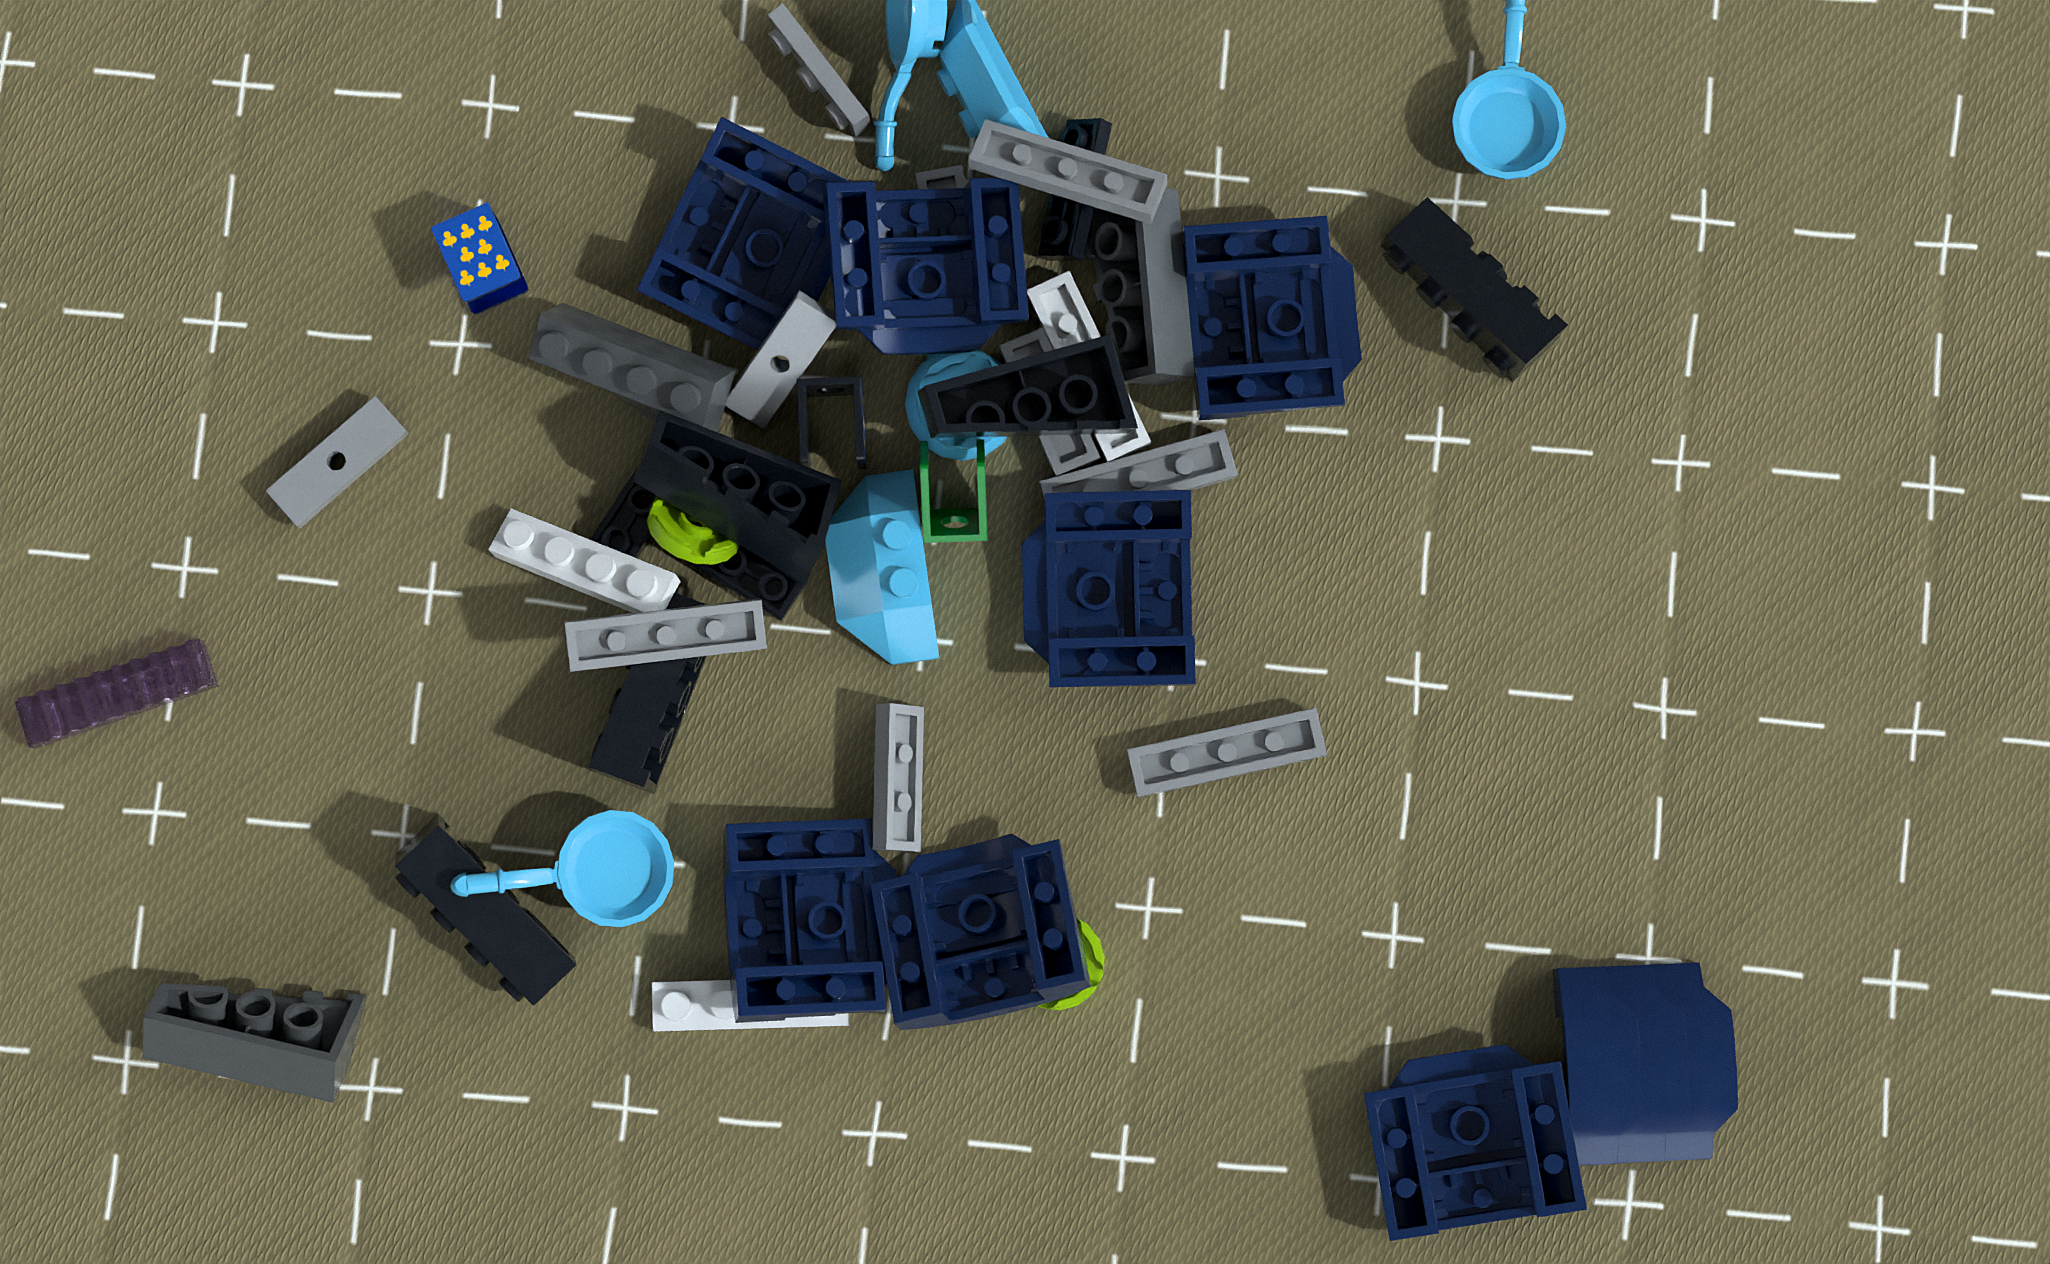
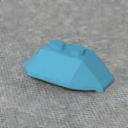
[936,0,1048,139]
[825,469,939,665]

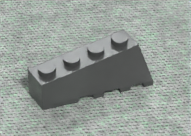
[1084,188,1195,386]
[528,303,736,432]
[143,983,366,1103]

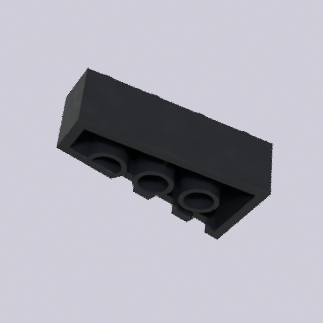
[1381,197,1568,382]
[917,334,1138,438]
[633,410,842,584]
[589,593,707,794]
[395,814,577,1006]

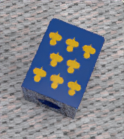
[431,202,529,314]

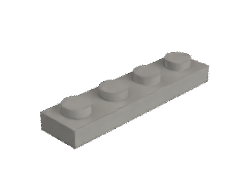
[968,119,1167,224]
[1040,429,1238,501]
[564,598,767,672]
[1127,708,1327,798]

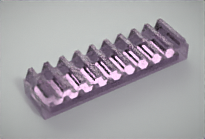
[15,639,219,749]

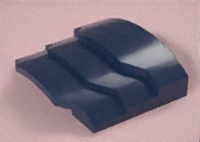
[636,117,850,350]
[823,178,1029,355]
[1182,216,1362,421]
[1022,490,1196,688]
[723,818,896,1023]
[870,833,1091,1030]
[1553,962,1738,1165]
[1364,1044,1587,1241]

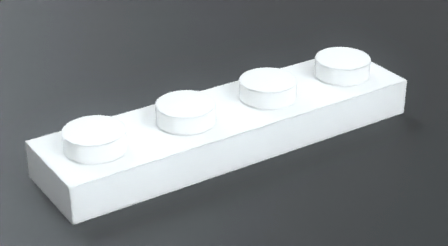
[1027,271,1151,462]
[488,509,681,613]
[652,980,849,1031]

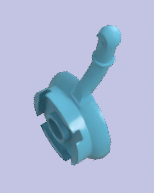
[874,0,947,172]
[1452,0,1566,180]
[905,350,1007,461]
[450,810,674,927]

